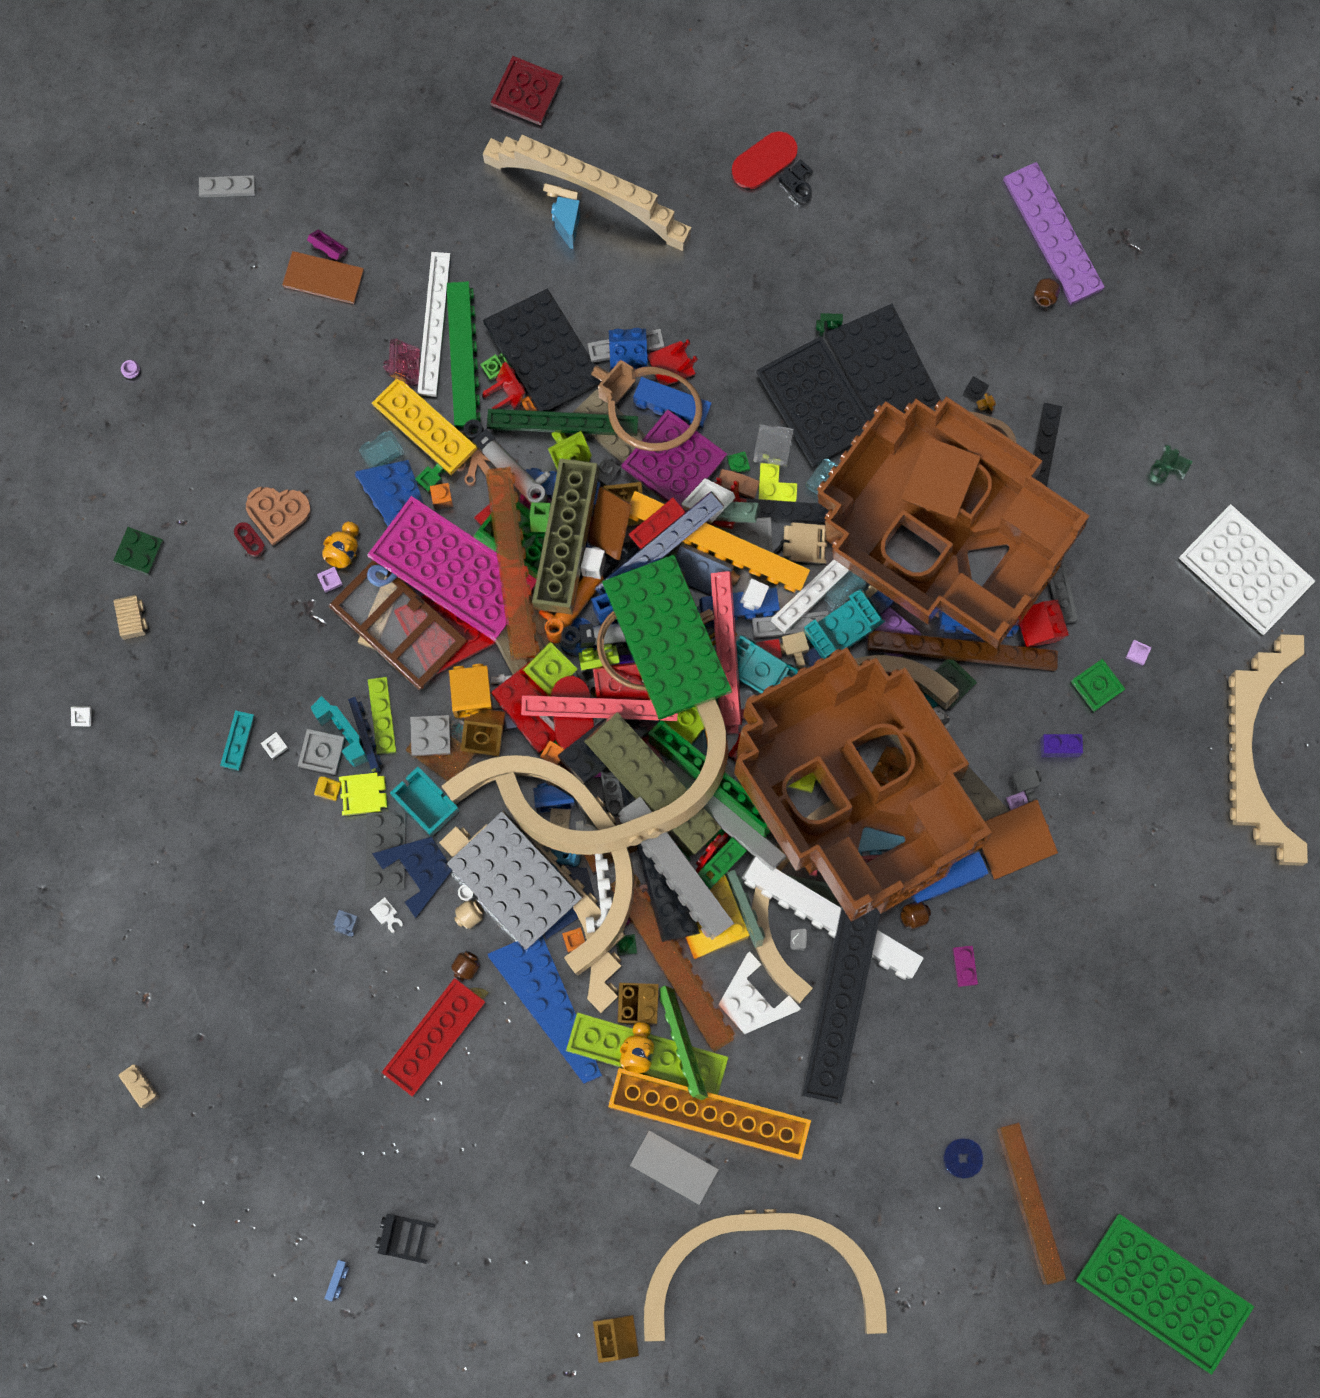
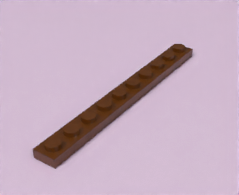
[867,630,1058,671]

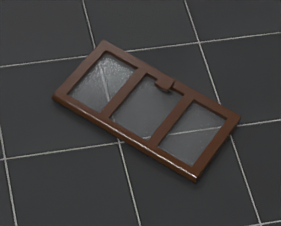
[328,560,467,691]

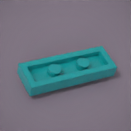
[220,710,255,771]

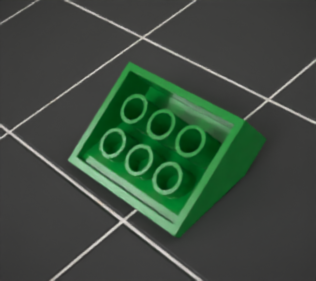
[474,493,546,579]

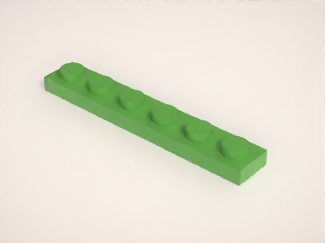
[659,986,708,1100]

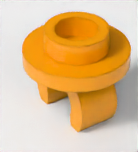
[976,393,996,411]

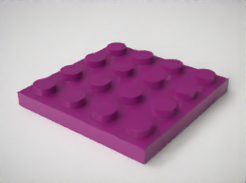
[621,410,727,509]

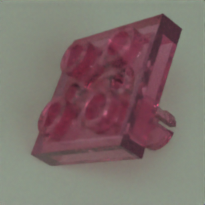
[383,338,420,386]

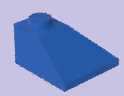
[533,783,575,814]

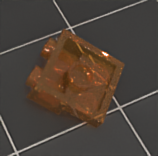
[872,746,908,787]

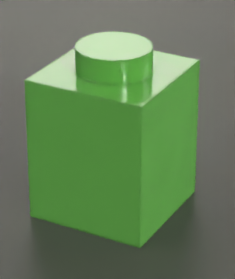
[530,502,551,532]

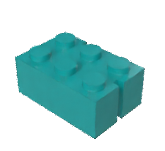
[390,767,459,837]

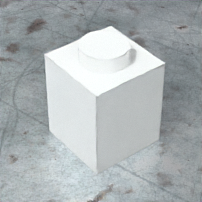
[580,547,606,579]
[740,579,769,611]

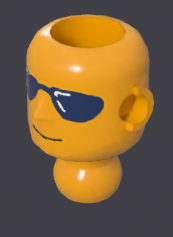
[322,521,359,568]
[620,1022,654,1073]

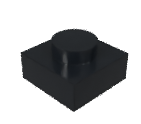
[963,376,989,401]

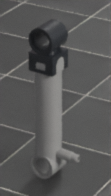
[464,419,550,504]
[560,623,626,650]

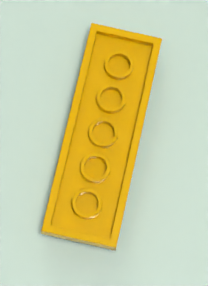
[372,377,477,475]

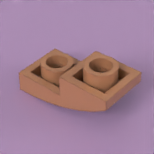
[719,469,760,499]

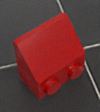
[1019,600,1069,647]

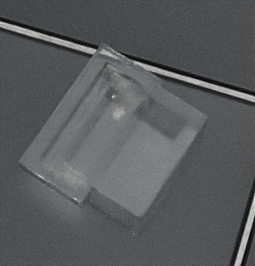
[753,424,794,467]

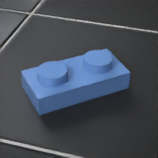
[324,1260,349,1301]

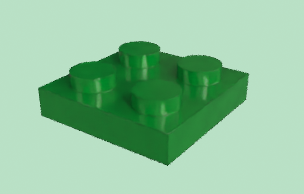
[1071,659,1125,712]

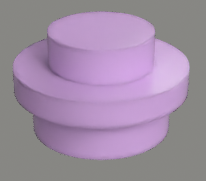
[121,360,140,379]

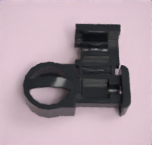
[778,159,813,202]

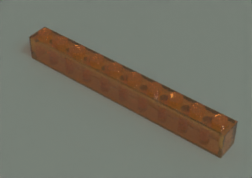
[486,467,539,661]
[610,874,735,1053]

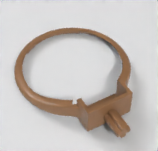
[591,360,702,451]
[597,609,715,691]

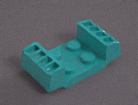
[804,589,886,659]
[736,635,800,693]
[311,696,368,767]

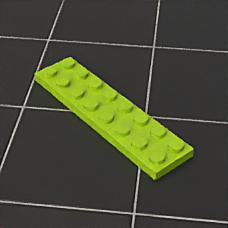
[566,1012,728,1095]

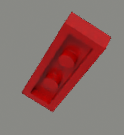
[628,498,685,549]

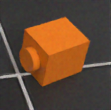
[430,483,453,510]

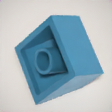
[551,197,580,249]

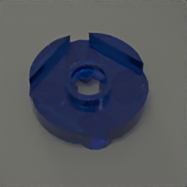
[943,1138,983,1179]

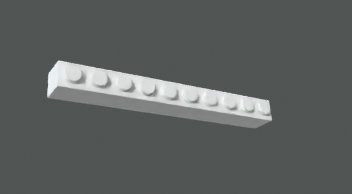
[742,857,923,980]

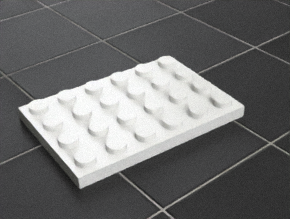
[1179,504,1315,635]

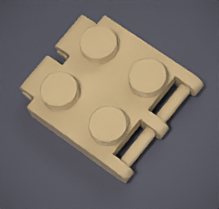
[783,522,827,564]

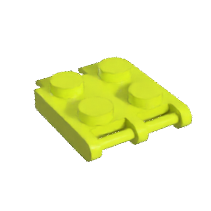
[339,773,387,816]

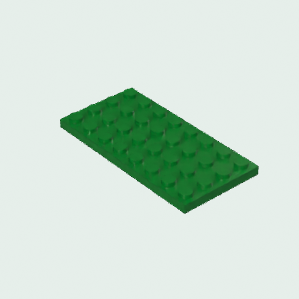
[602,555,732,720]
[1075,1214,1255,1375]

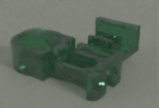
[1149,445,1193,483]

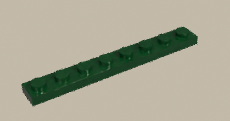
[487,409,638,436]

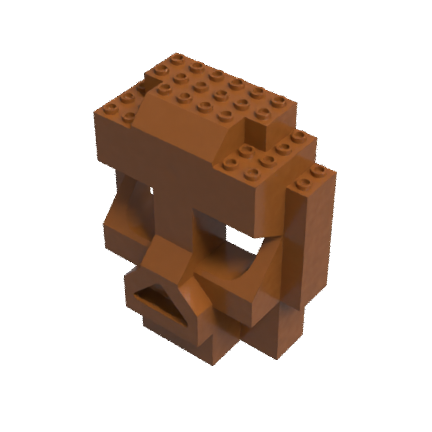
[817,396,1089,649]
[734,647,992,922]

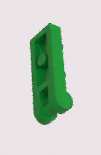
[698,837,747,890]

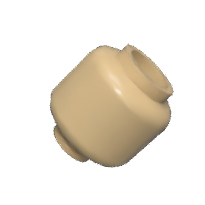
[454,900,484,929]

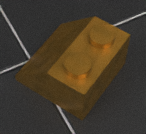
[461,709,505,756]

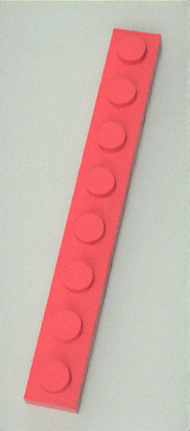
[711,571,742,726]
[521,695,678,721]

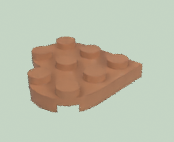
[246,487,311,546]

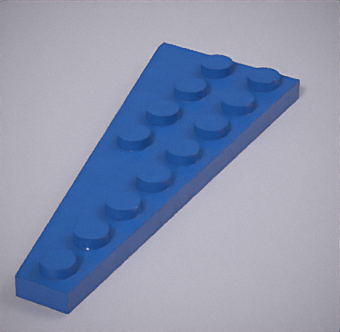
[355,460,424,526]
[488,936,602,1084]

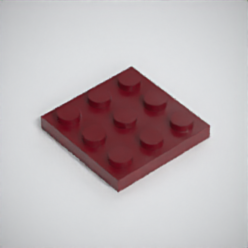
[490,56,563,126]

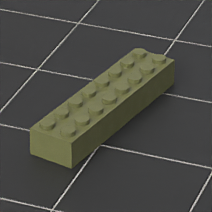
[532,458,600,615]
[584,712,721,856]

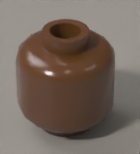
[1034,278,1060,307]
[901,902,931,929]
[451,951,480,981]

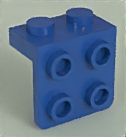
[609,328,648,371]

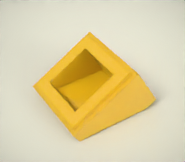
[314,777,341,801]

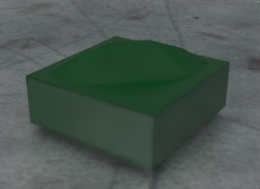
[616,934,637,956]

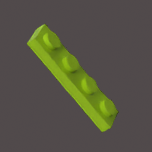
[368,677,397,755]

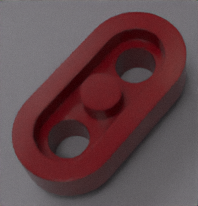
[234,522,265,557]

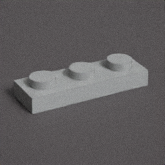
[199,175,255,198]

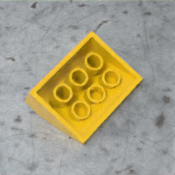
[686,871,749,959]

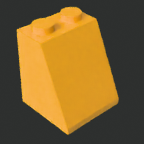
[449,664,493,719]

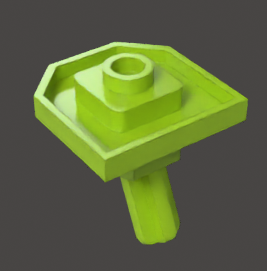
[548,431,592,471]

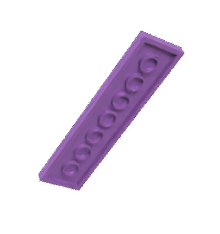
[1003,162,1105,305]

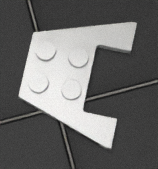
[718,952,801,1035]

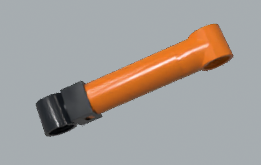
[539,553,619,643]

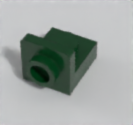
[816,313,843,337]

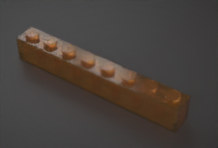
[997,1123,1066,1285]

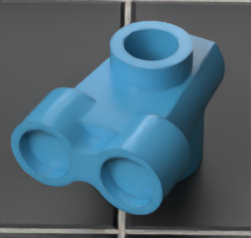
[551,848,581,867]

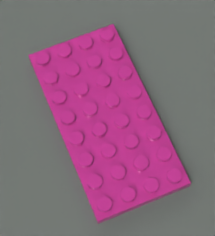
[368,496,537,641]

